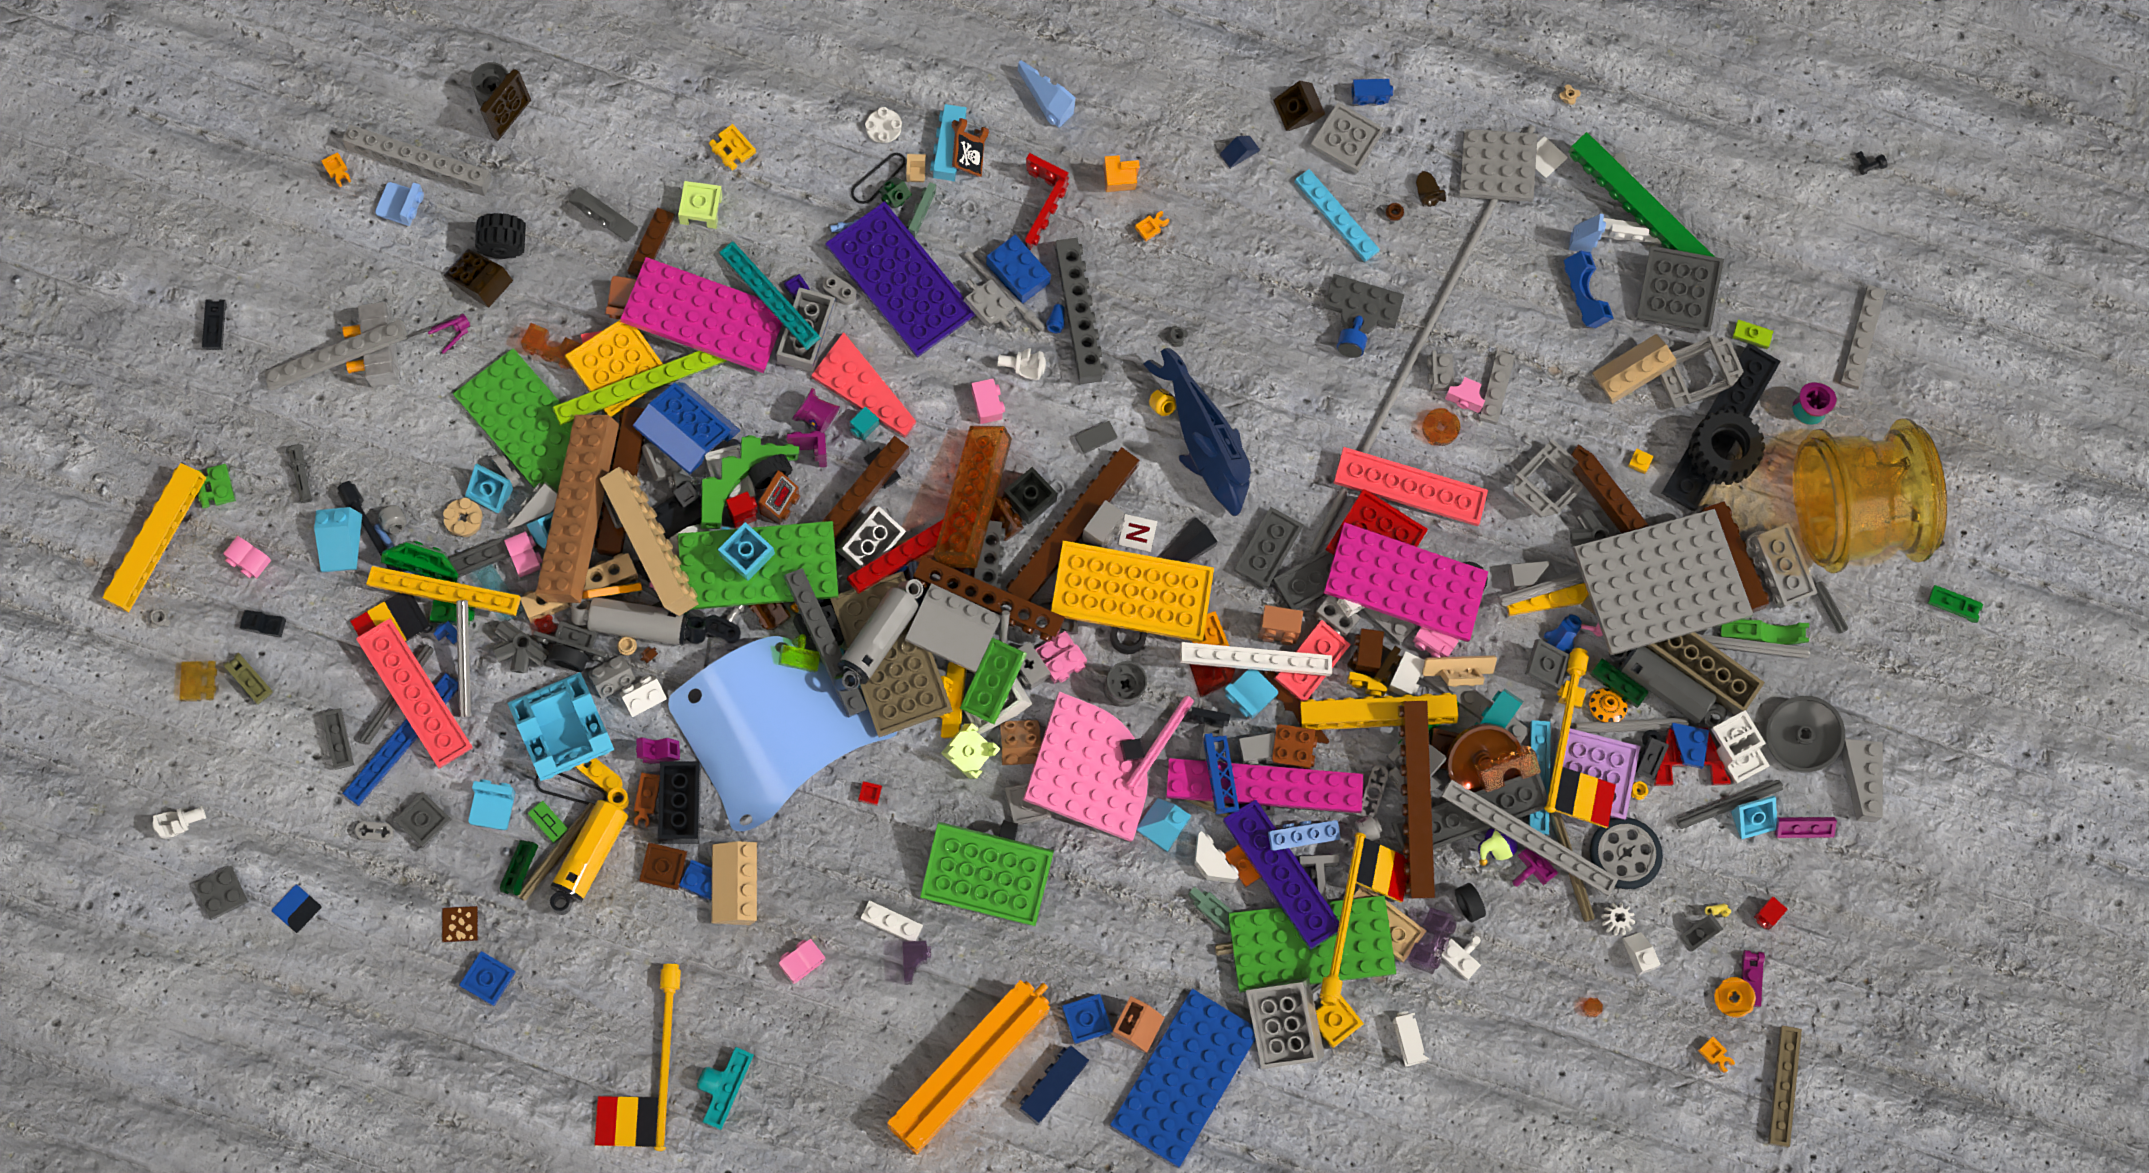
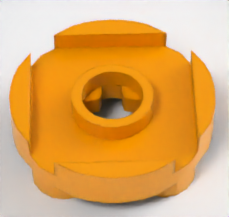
[1714,977,1756,1018]

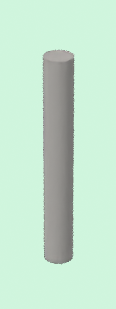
[999,610,1010,643]

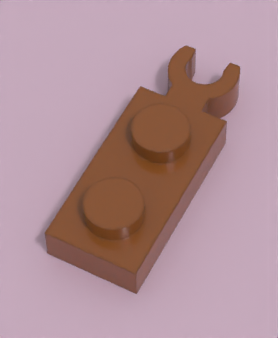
[634,772,660,828]

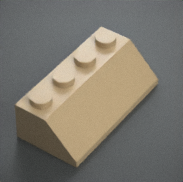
[1592,334,1676,404]
[711,841,757,925]

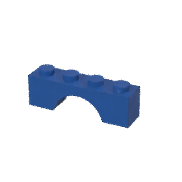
[1563,250,1614,328]

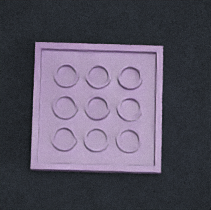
[1563,728,1641,820]

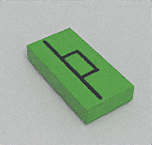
[528,801,568,843]

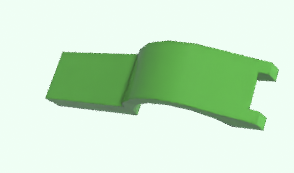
[1721,619,1809,645]

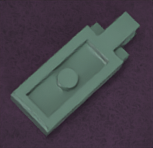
[1188,886,1234,933]

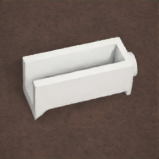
[1393,1011,1429,1067]

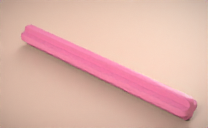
[1126,696,1194,790]

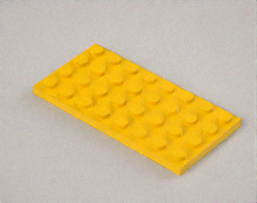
[1051,541,1214,642]

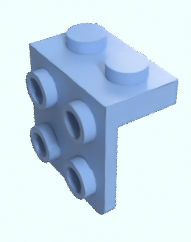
[375,182,424,226]

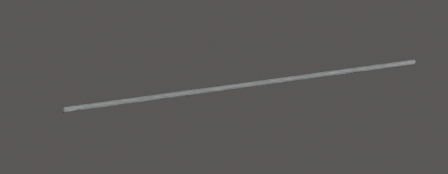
[1309,125,1535,555]

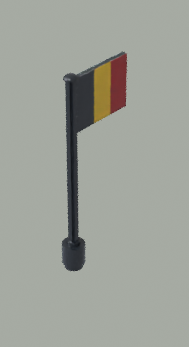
[337,481,433,642]

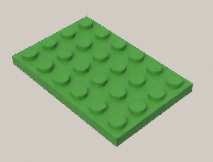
[920,821,1054,926]

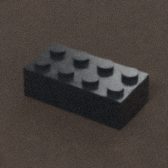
[658,761,701,844]

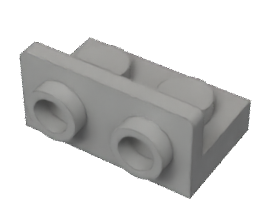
[1427,350,1454,391]

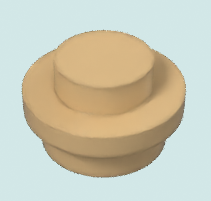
[617,637,637,656]

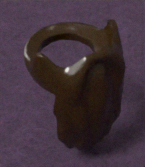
[1416,171,1446,207]

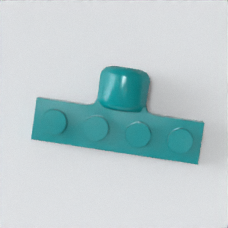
[697,1047,754,1130]

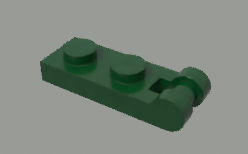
[500,840,539,896]

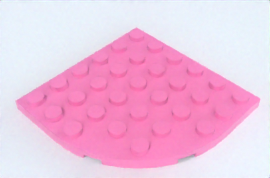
[1023,692,1148,842]

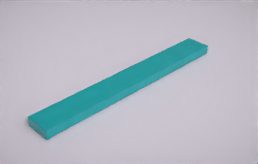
[719,241,821,350]

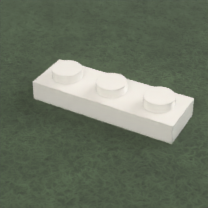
[861,901,923,944]

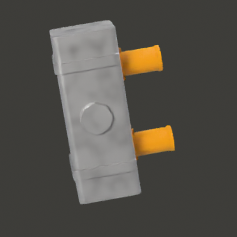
[343,302,400,387]

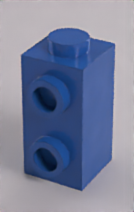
[1351,79,1393,106]

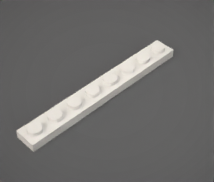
[1180,642,1332,676]

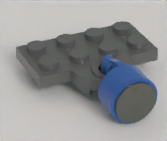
[1323,274,1404,358]

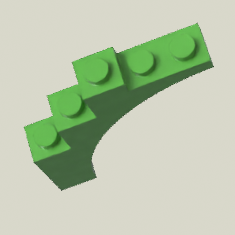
[701,435,799,529]

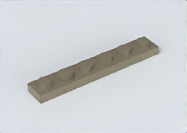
[1768,1025,1802,1148]

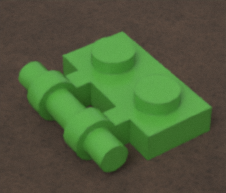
[197,464,236,508]

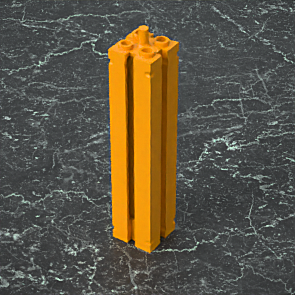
[887,980,1050,1155]

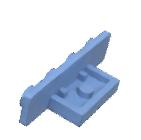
[1268,820,1341,851]

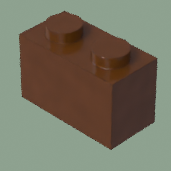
[1352,628,1384,673]

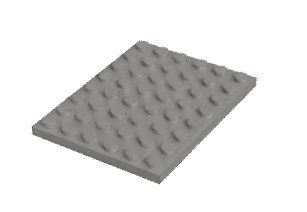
[1573,509,1754,656]

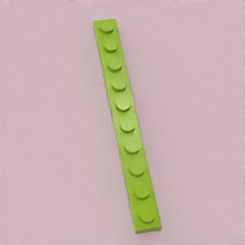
[552,351,728,426]

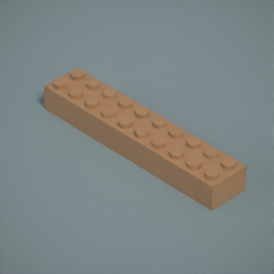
[536,415,619,603]

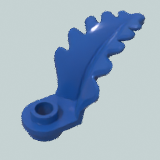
[1544,614,1582,654]

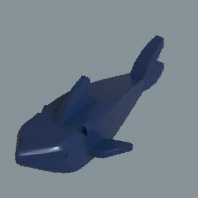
[1143,348,1251,516]

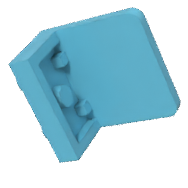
[1225,669,1278,719]
[468,779,516,830]

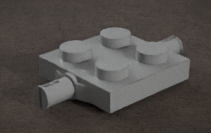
[964,278,1016,330]

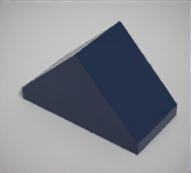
[1220,135,1260,169]

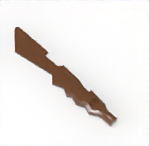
[1262,670,1329,744]

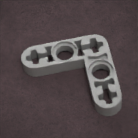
[1343,765,1388,818]

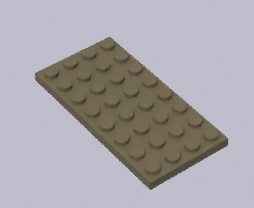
[830,571,953,738]

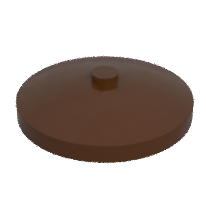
[1446,723,1523,793]

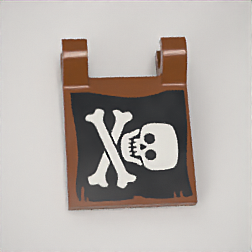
[952,118,989,177]

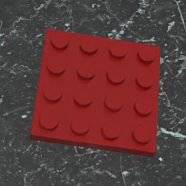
[1325,489,1428,555]

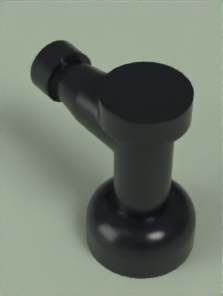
[1856,151,1888,175]

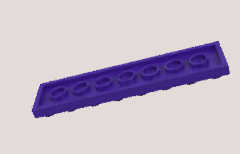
[1223,800,1339,950]

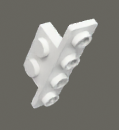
[1601,218,1662,244]

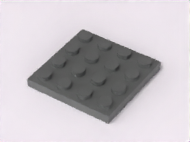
[1636,246,1724,332]

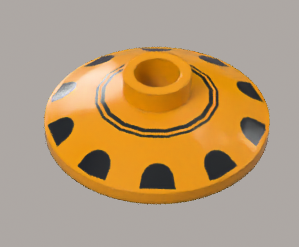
[1589,688,1627,723]

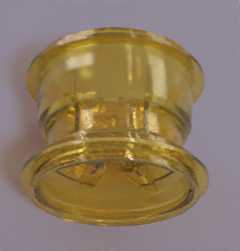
[1793,418,1947,573]

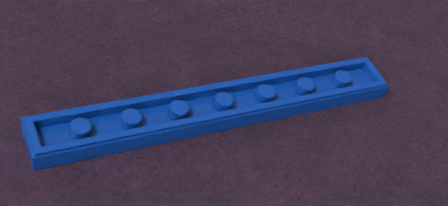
[342,673,458,807]

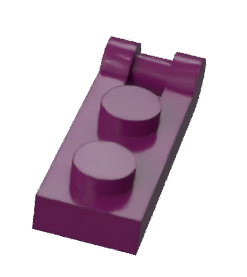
[1741,950,1765,1007]

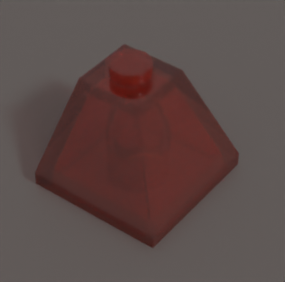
[1189,664,1236,697]

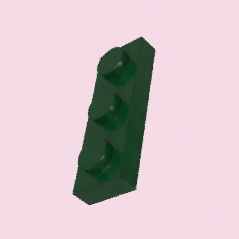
[1590,658,1649,708]

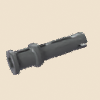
[286,444,312,503]

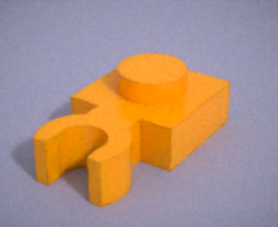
[321,152,351,187]
[1135,211,1169,242]
[1698,1036,1735,1073]

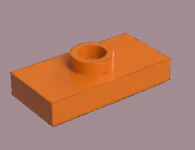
[1225,845,1261,888]

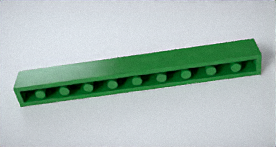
[1568,132,1715,257]

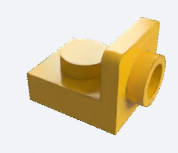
[1557,680,1586,709]

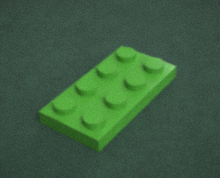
[960,637,1027,725]

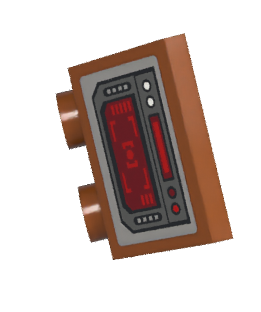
[759,470,800,525]

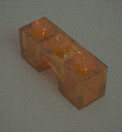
[521,323,582,370]
[1475,746,1541,792]

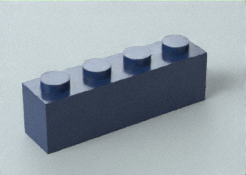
[1019,1045,1089,1125]

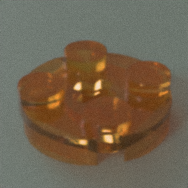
[1422,408,1460,446]

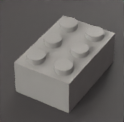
[835,506,906,570]

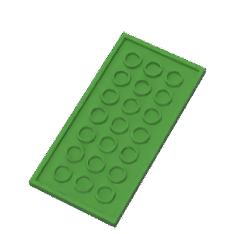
[453,348,573,491]
[678,521,839,610]
[1228,896,1397,993]

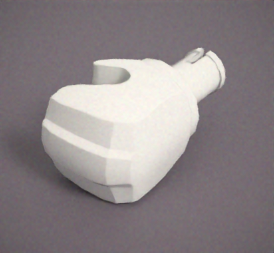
[998,348,1046,380]
[152,806,206,839]

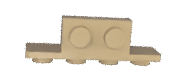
[1422,655,1497,687]

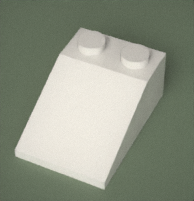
[964,677,1032,734]

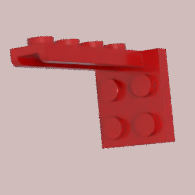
[1025,153,1069,250]

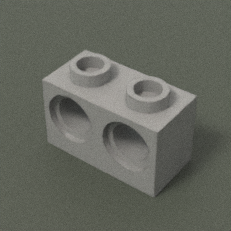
[1315,595,1361,639]

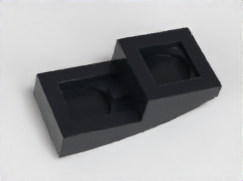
[240,610,286,638]

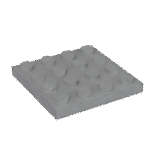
[1460,129,1538,202]

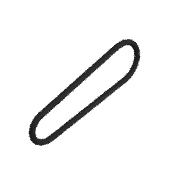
[851,153,906,204]
[535,773,606,805]

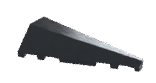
[1160,517,1218,563]

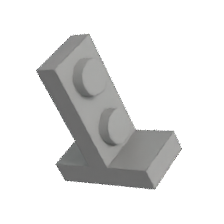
[1298,855,1339,902]

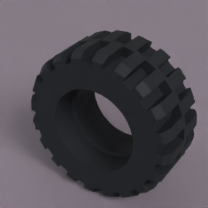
[1688,409,1765,485]

